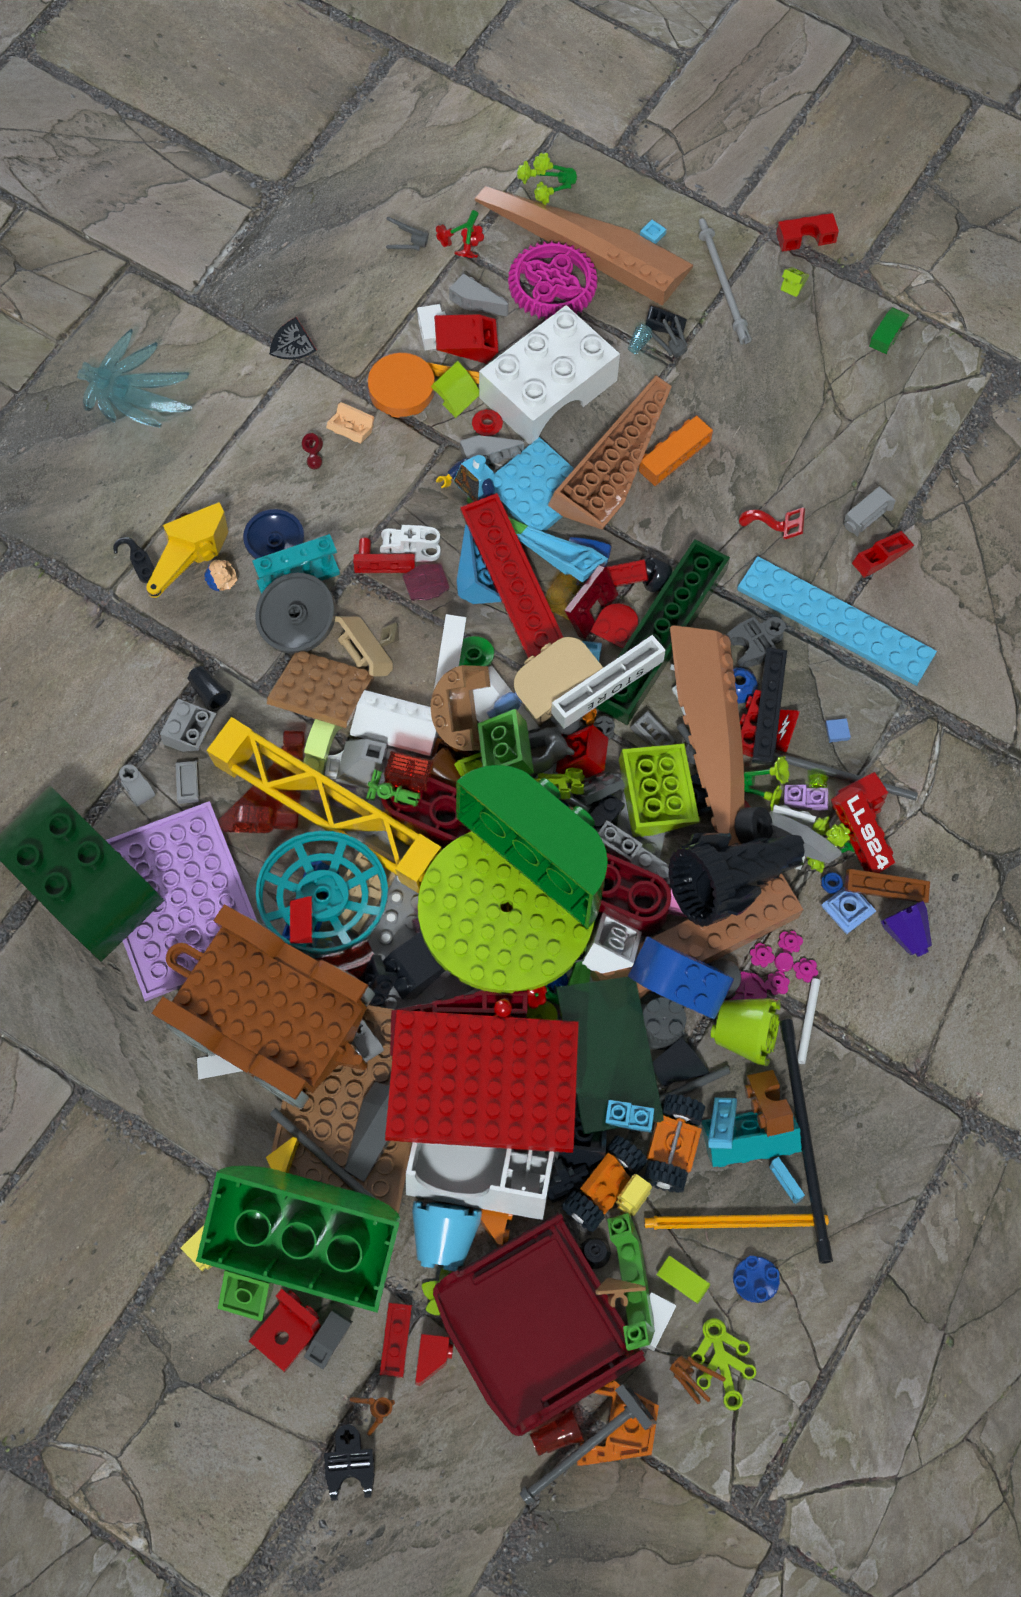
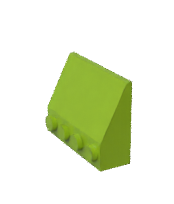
[618,744,700,837]

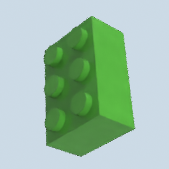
[478,709,534,774]

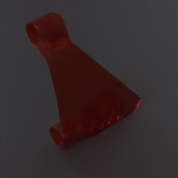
[217,730,304,833]

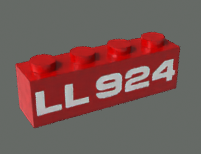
[831,787,895,873]

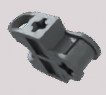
[726,616,785,669]

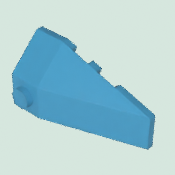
[457,525,501,604]

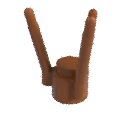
[670,1355,726,1404]
[350,1397,395,1436]

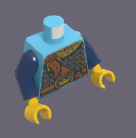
[436,455,495,502]

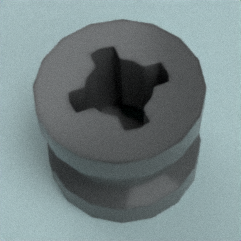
[594,716,615,741]

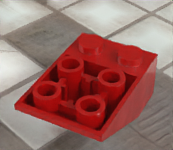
[434,314,499,364]

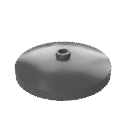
[255,573,336,654]

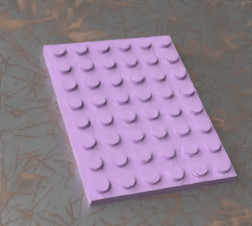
[106,801,257,1002]

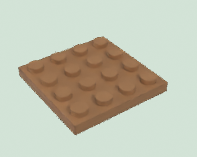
[267,651,374,728]

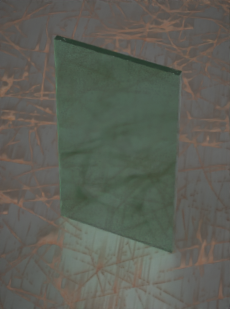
[556,977,664,1134]

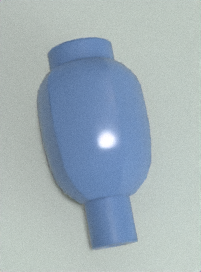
[487,692,522,718]

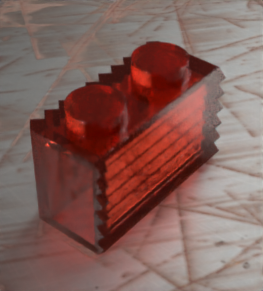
[384,751,434,792]

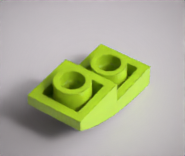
[656,1256,711,1304]

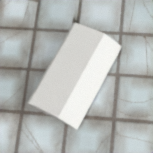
[473,666,540,734]

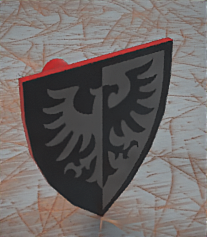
[269,317,317,360]

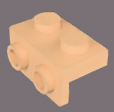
[326,402,374,444]

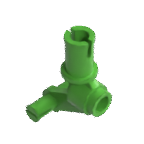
[366,769,420,807]

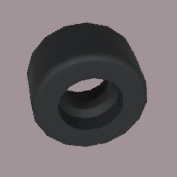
[735,807,773,844]

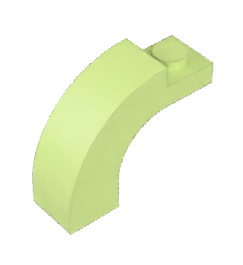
[303,719,342,775]

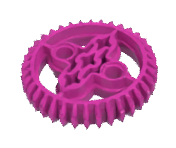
[508,240,597,320]

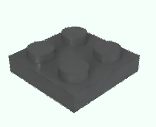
[573,772,625,805]

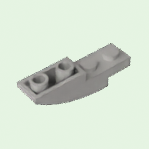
[598,820,670,884]

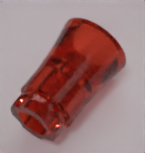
[530,1409,585,1456]

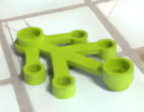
[534,768,585,799]
[691,1318,756,1411]

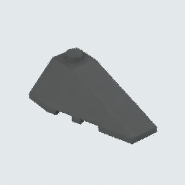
[345,1082,390,1182]

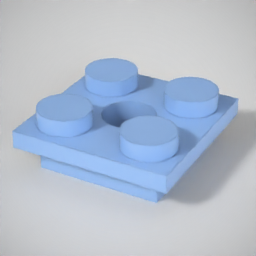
[821,887,876,935]

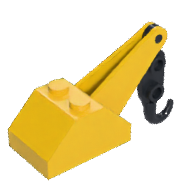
[113,502,229,598]

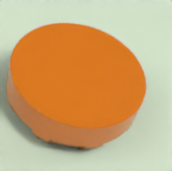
[368,353,435,418]

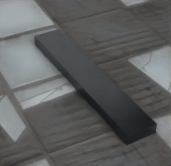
[752,647,787,766]

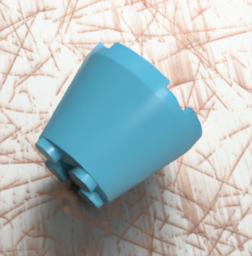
[412,1201,482,1271]

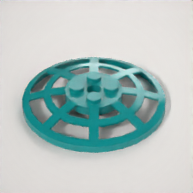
[256,831,388,954]

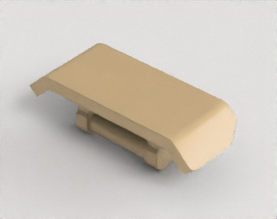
[335,616,393,677]

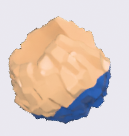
[205,559,238,591]

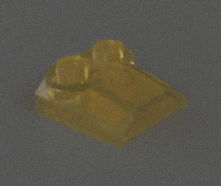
[545,572,584,621]

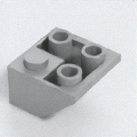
[336,739,387,789]

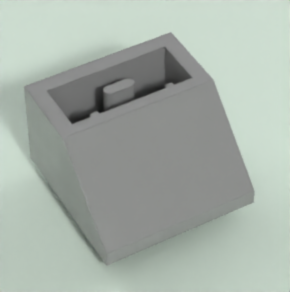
[160,699,217,752]

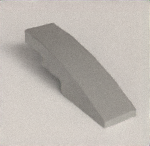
[769,811,841,863]

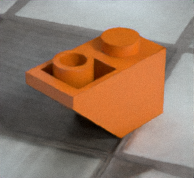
[480,1209,513,1248]

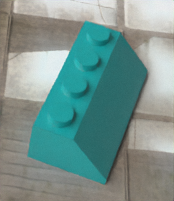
[701,1112,802,1167]

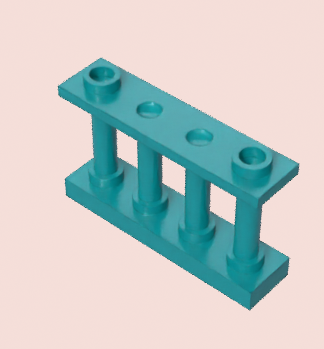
[252,534,340,594]

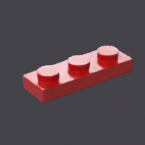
[380,1303,412,1378]

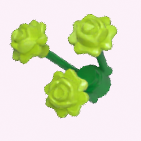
[517,153,577,204]

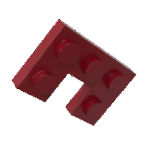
[564,566,619,639]

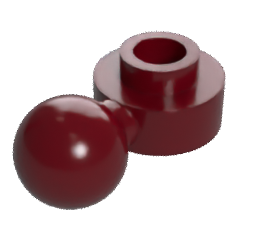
[302,433,323,470]

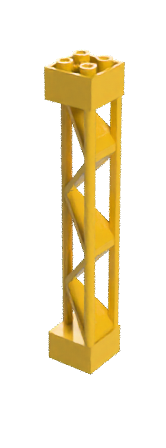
[206,717,442,894]

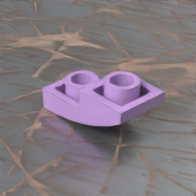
[784,785,829,810]

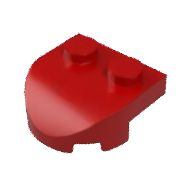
[590,604,639,649]

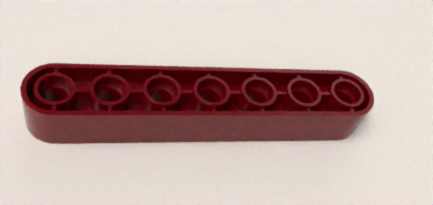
[381,770,671,936]

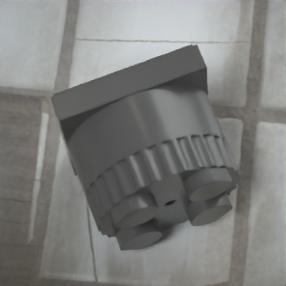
[640,997,687,1050]

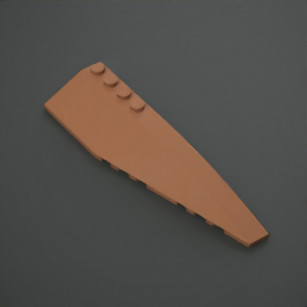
[475,186,693,306]
[670,625,744,846]

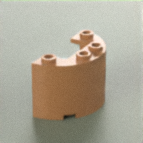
[431,665,491,751]

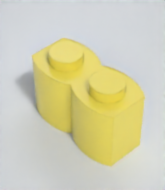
[616,1174,652,1216]

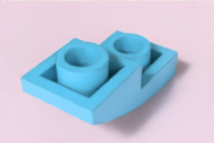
[605,1100,654,1132]

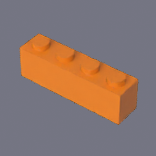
[639,415,713,486]

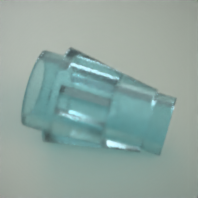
[628,324,653,354]

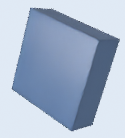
[825,718,851,743]

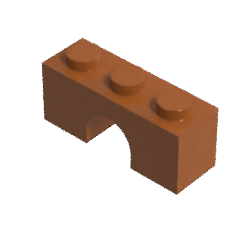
[744,1070,794,1137]

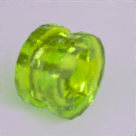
[808,774,828,788]

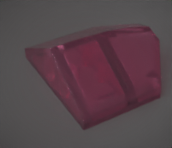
[403,564,449,601]

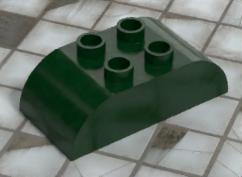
[0,786,165,962]

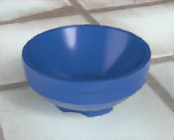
[733,667,757,704]

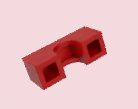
[776,213,839,252]

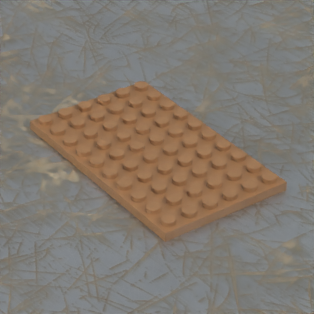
[268,1005,413,1214]

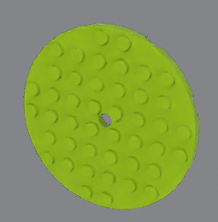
[418,831,594,993]

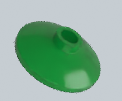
[459,636,494,666]

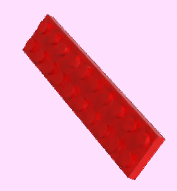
[460,493,564,659]

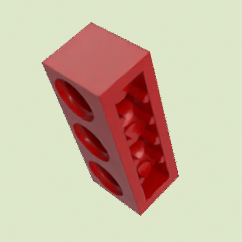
[740,690,761,757]

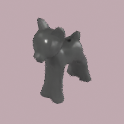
[528,716,587,778]

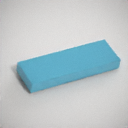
[708,1098,737,1149]

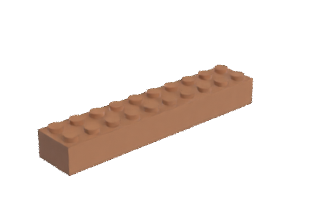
[590,873,804,1013]

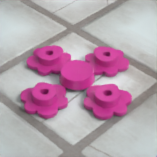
[750,931,818,995]

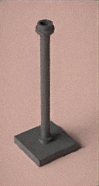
[519,1384,657,1505]

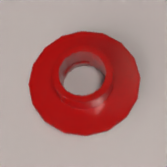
[472,409,503,436]

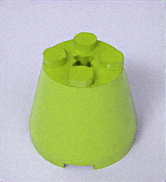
[711,998,781,1066]

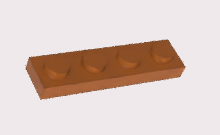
[845,869,930,903]

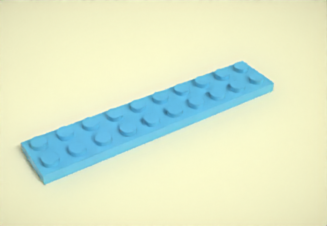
[737,556,937,686]

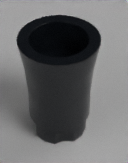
[187,666,231,712]

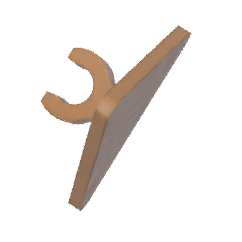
[596,1278,646,1307]

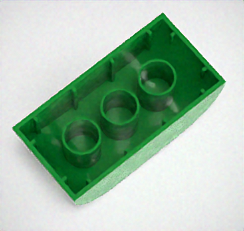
[456,765,607,929]
[196,1166,400,1313]

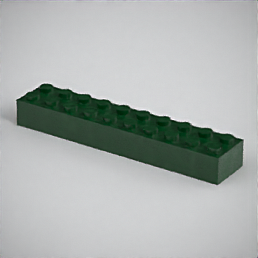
[596,539,730,726]

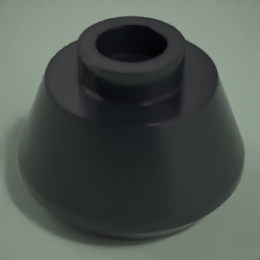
[580,1237,611,1269]

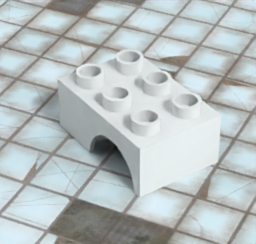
[479,305,620,445]
[406,1142,555,1220]

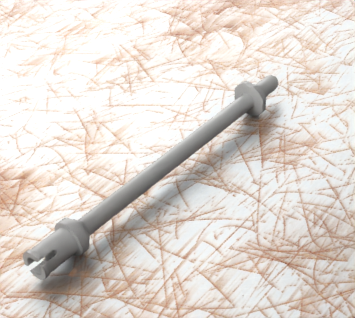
[698,218,752,345]

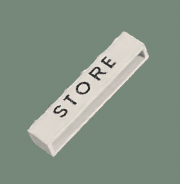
[551,635,665,729]

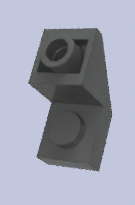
[304,1309,353,1370]

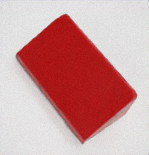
[290,896,313,943]

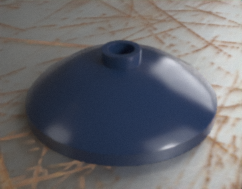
[243,509,304,559]

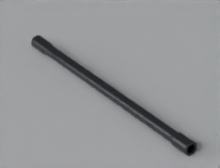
[780,1019,833,1264]

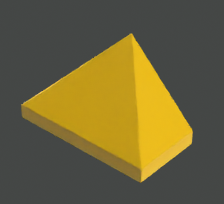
[266,1137,299,1173]

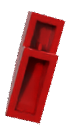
[852,531,914,578]

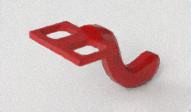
[739,507,805,540]

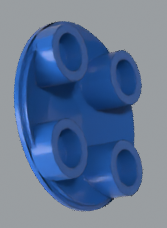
[733,1256,780,1303]

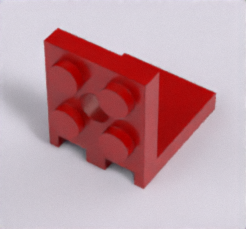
[249,1288,321,1373]

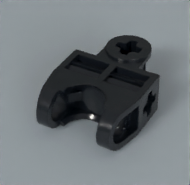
[324,1424,375,1501]

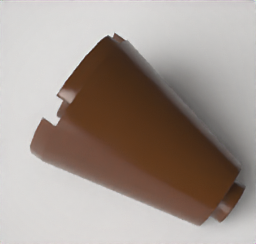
[421,747,461,788]

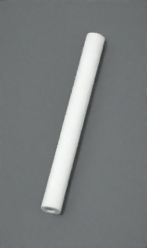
[798,978,821,1064]

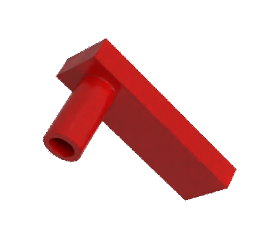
[353,538,415,573]

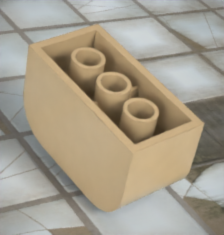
[514,637,603,726]

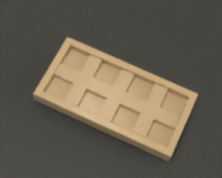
[338,842,401,935]

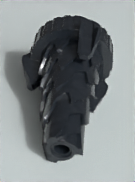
[668,833,805,927]

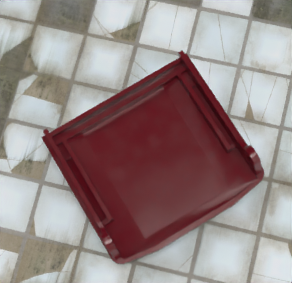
[433,1213,646,1436]

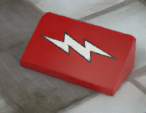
[775,710,800,753]

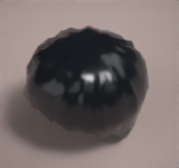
[643,556,672,593]

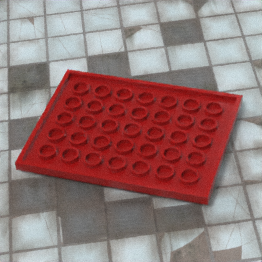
[385,1010,579,1153]

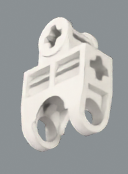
[380,525,441,562]

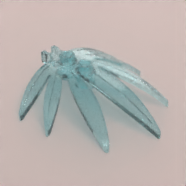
[77,329,192,428]

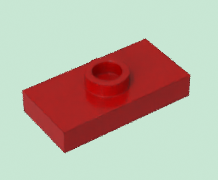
[605,559,649,587]

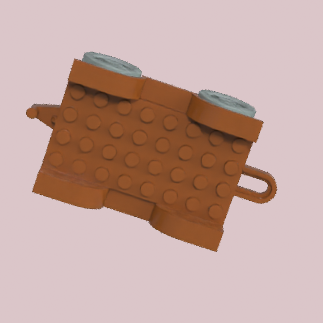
[151,904,375,1109]

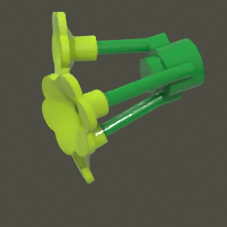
[744,756,789,811]

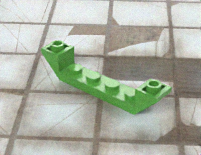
[607,1213,655,1351]

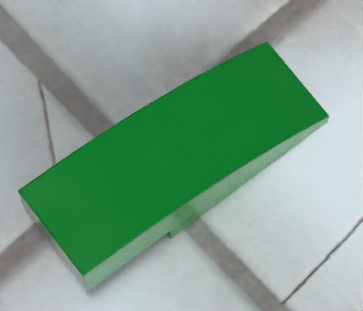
[869,307,909,354]

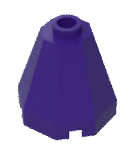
[880,901,932,957]

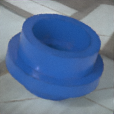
[821,873,843,894]

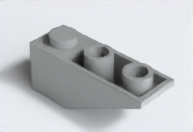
[449,273,508,316]
[460,435,524,465]

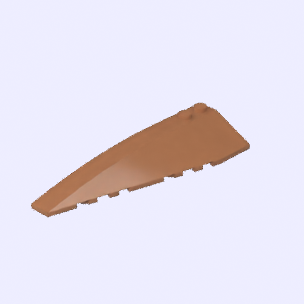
[548,375,672,530]

